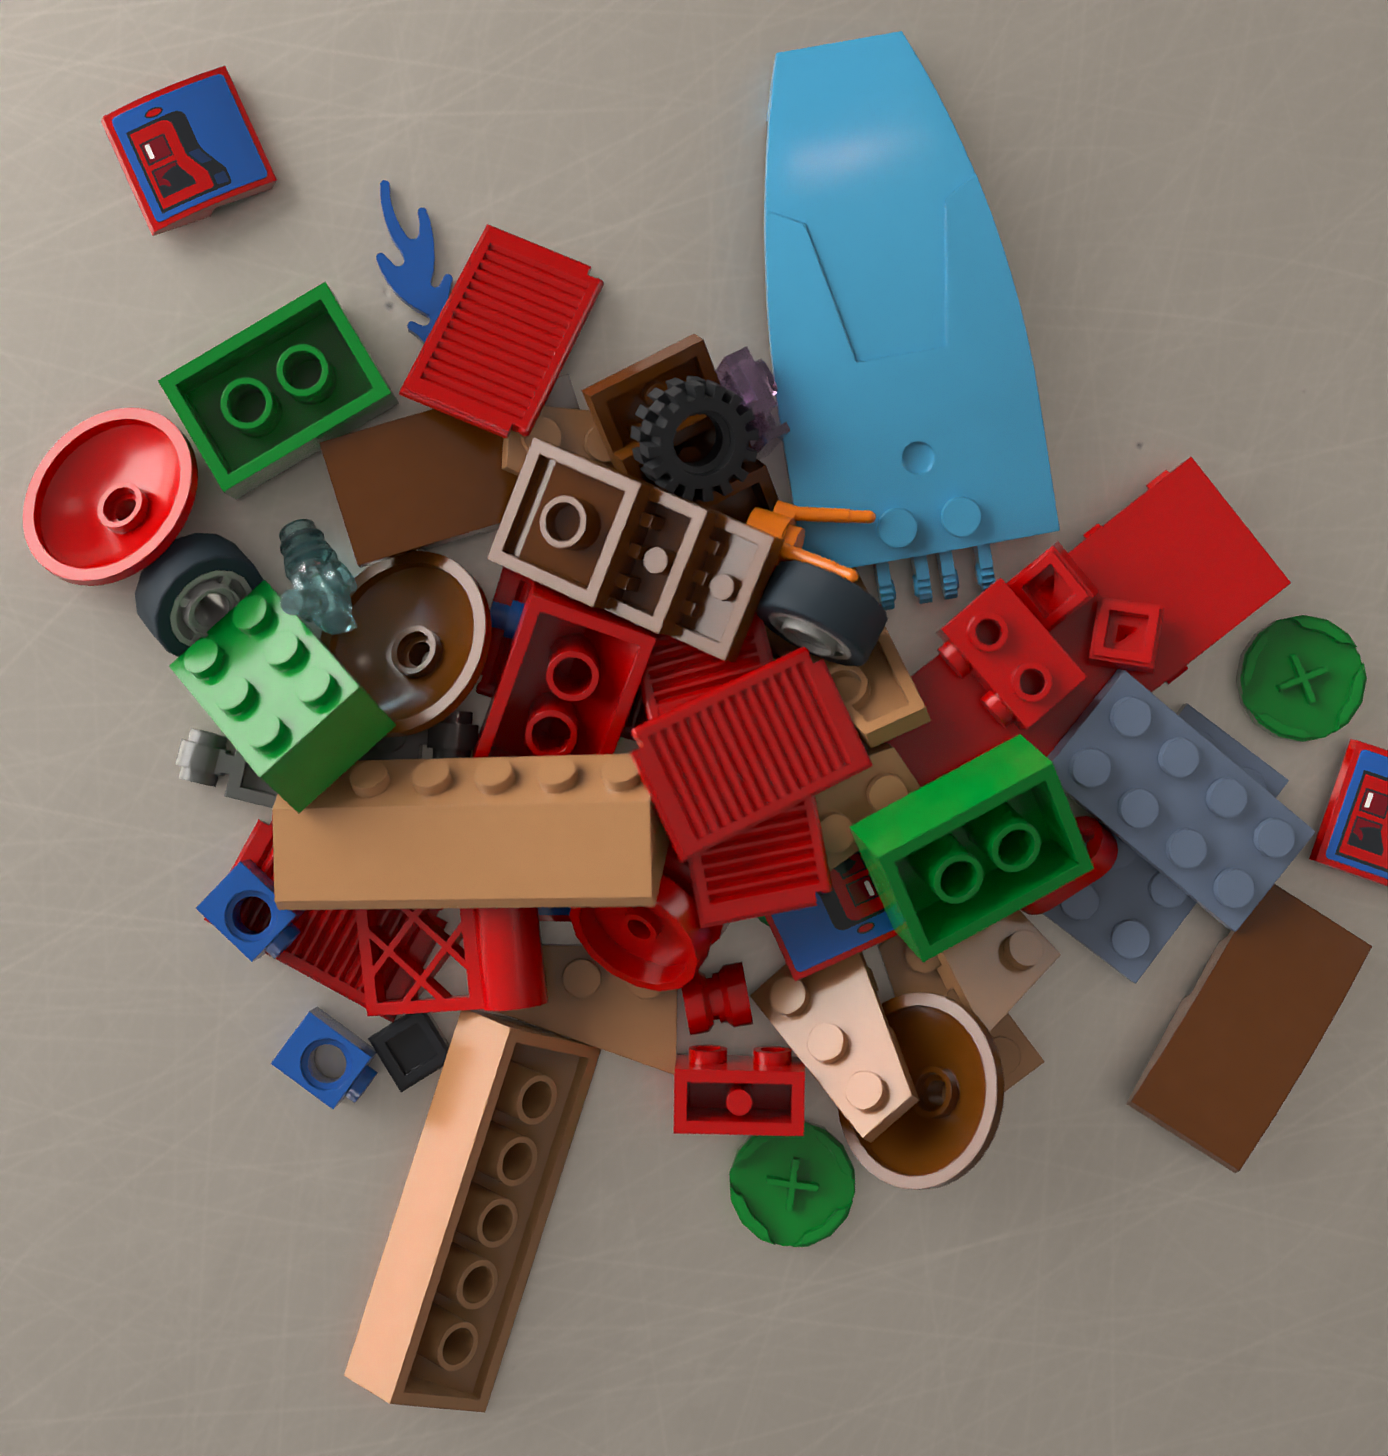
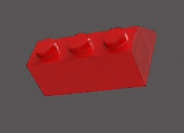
[472,580,657,758]

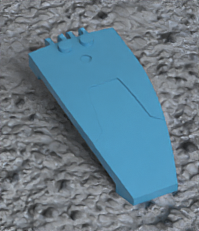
[764,31,1060,610]

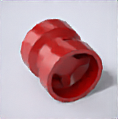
[681,962,753,1035]

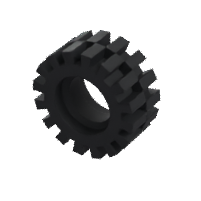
[631,376,759,502]

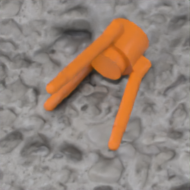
[746,500,876,582]

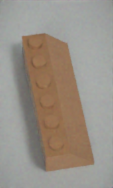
[272,754,670,910]
[344,1010,601,1413]

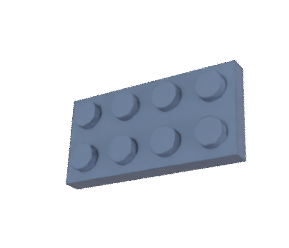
[1047,669,1315,932]
[1043,703,1289,984]

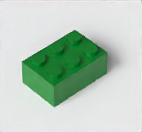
[158,282,399,500]
[169,580,396,814]
[849,734,1094,962]

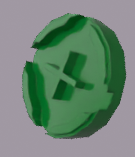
[1236,615,1367,742]
[729,1120,855,1247]

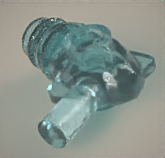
[279,519,357,635]

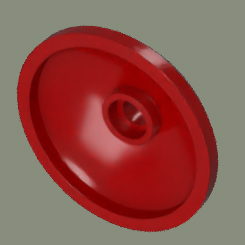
[23,407,198,586]

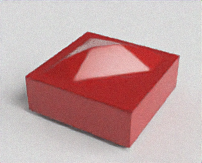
[1006,541,1099,632]
[1088,596,1164,674]

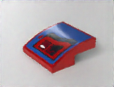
[101,66,277,236]
[1309,739,1388,887]
[765,850,898,982]

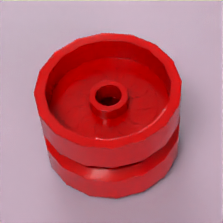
[569,841,730,992]

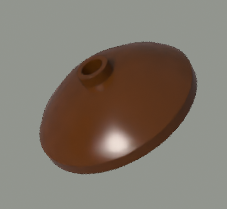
[320,551,492,737]
[837,993,1004,1190]

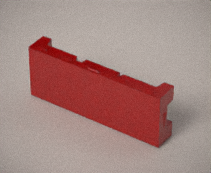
[880,456,1291,787]

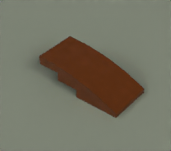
[581,334,779,579]
[319,374,580,568]
[487,437,785,662]
[1126,884,1372,1173]

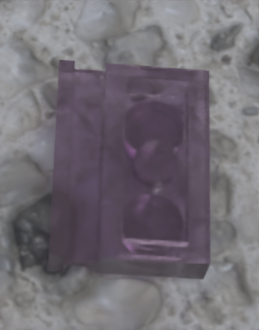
[715,346,791,460]

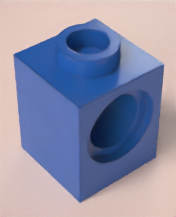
[196,859,305,962]
[271,1007,378,1109]

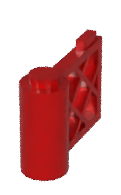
[355,907,548,1017]

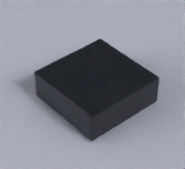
[368,1013,450,1092]

